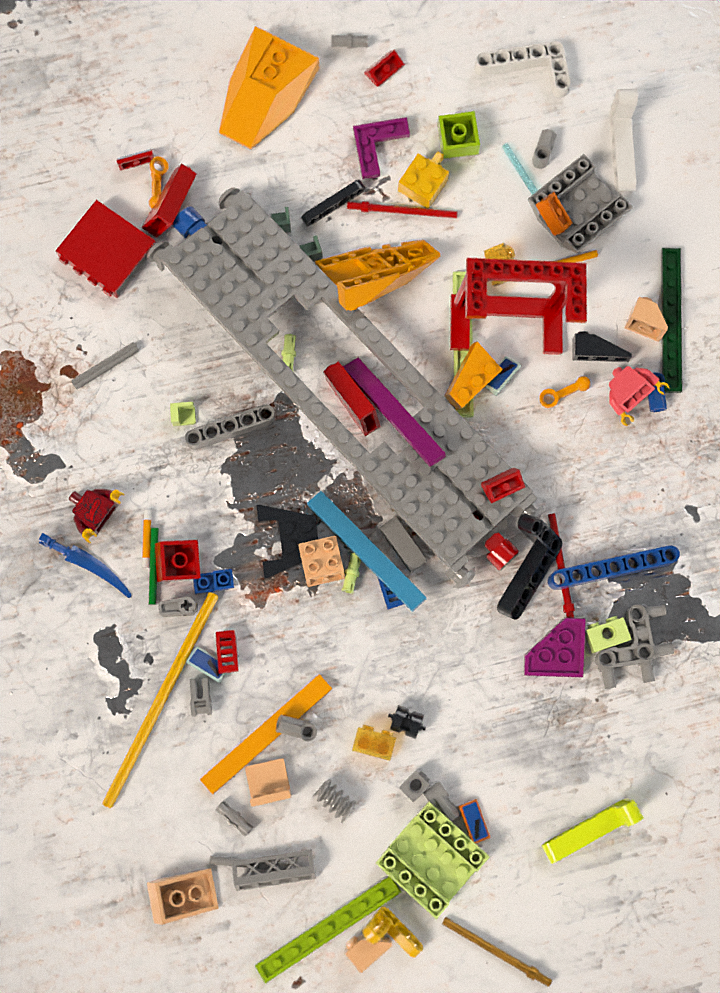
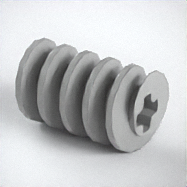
[312,779,356,823]

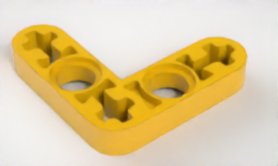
[363,906,423,958]

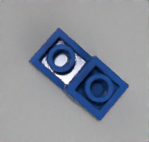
[193,569,234,595]

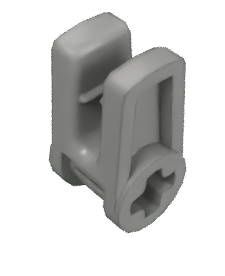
[159,597,198,617]
[190,678,212,717]

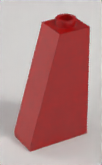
[141,163,197,238]
[323,361,381,437]

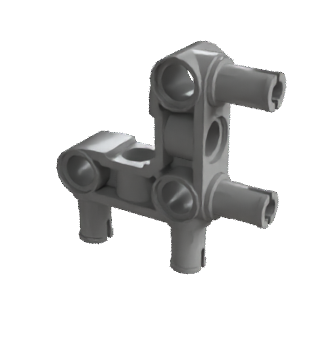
[595,604,674,689]

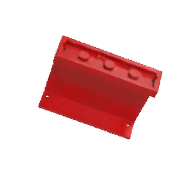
[55,199,156,298]

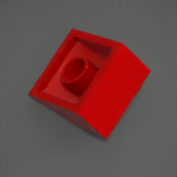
[155,540,201,582]

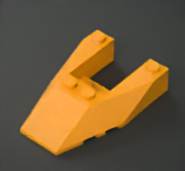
[315,240,441,311]

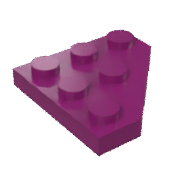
[524,617,586,677]

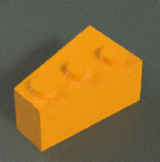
[444,341,503,410]

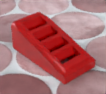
[215,630,239,674]

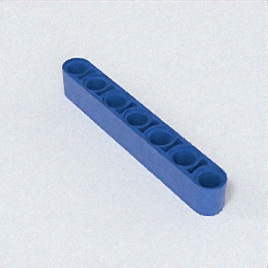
[547,545,680,590]

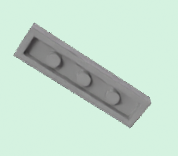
[232,850,316,891]

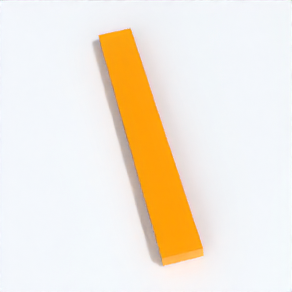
[200,674,332,795]

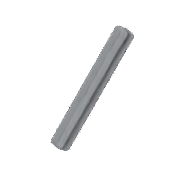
[71,342,139,389]

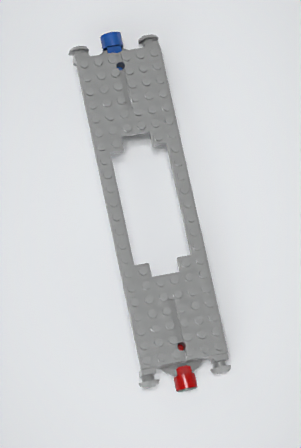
[147,187,544,589]

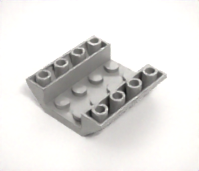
[528,154,633,254]

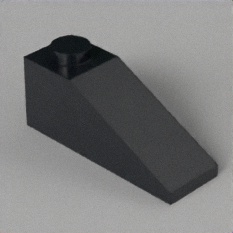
[572,331,632,362]

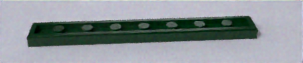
[661,248,682,393]

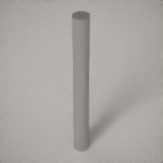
[209,856,290,871]

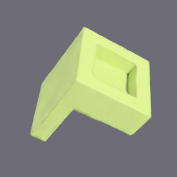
[170,402,196,426]

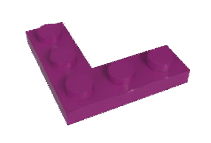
[353,117,410,180]

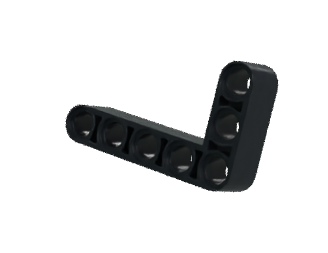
[497,514,563,620]

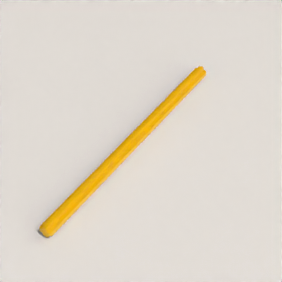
[102,592,218,808]

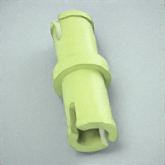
[281,334,296,371]
[341,553,361,594]

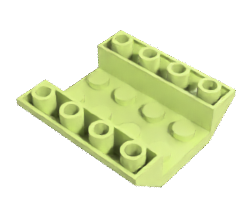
[376,802,490,919]

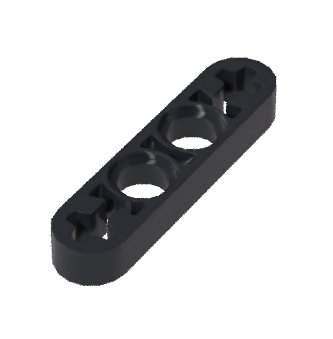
[301,180,366,226]

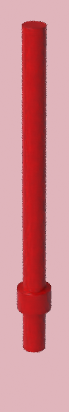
[347,201,457,219]
[548,513,575,618]

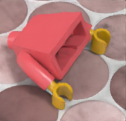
[609,366,670,426]

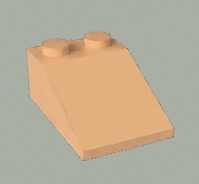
[147,868,219,924]

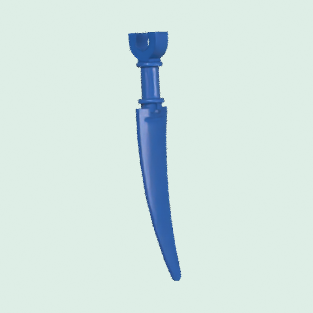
[39,533,132,598]

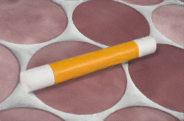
[142,510,151,568]

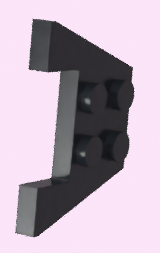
[256,505,318,579]

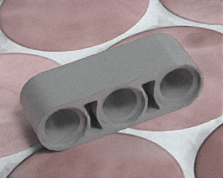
[379,517,427,573]

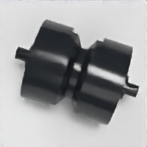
[388,705,426,739]

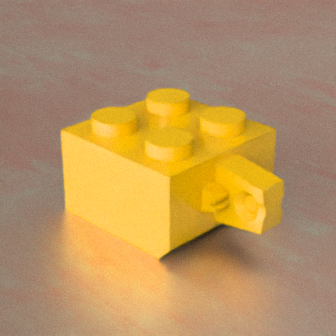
[398,151,449,209]

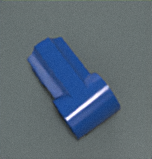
[648,372,667,413]

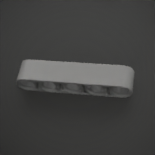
[185,404,275,450]

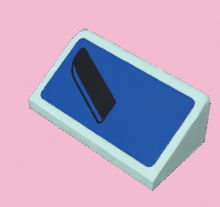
[485,356,521,396]
[186,646,227,683]

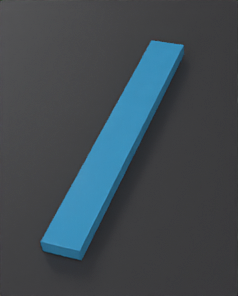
[307,491,427,612]

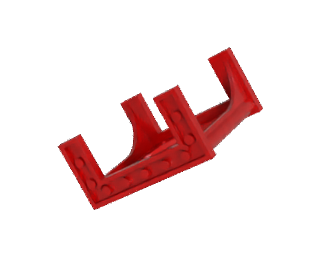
[450,258,587,355]

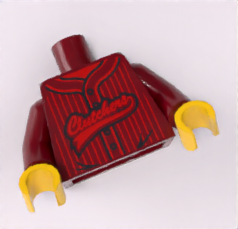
[68,488,125,543]

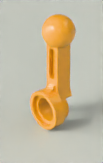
[149,156,169,208]
[539,376,591,408]

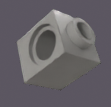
[399,771,430,802]

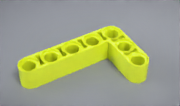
[541,798,644,864]

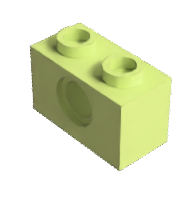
[585,616,632,653]

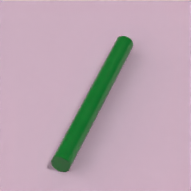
[148,528,159,605]

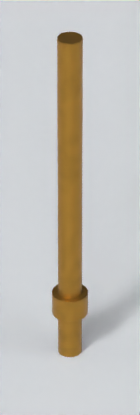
[442,917,552,987]

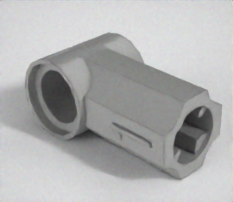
[532,129,557,169]
[276,714,317,741]
[423,781,460,822]

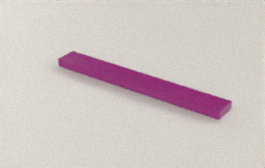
[343,357,446,467]

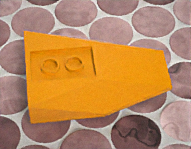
[219,26,320,149]

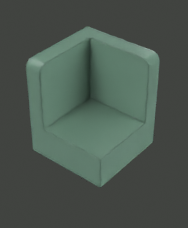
[271,207,291,232]
[299,235,323,262]

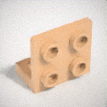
[298,536,345,587]
[245,758,292,807]

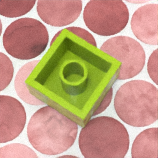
[437,111,480,159]

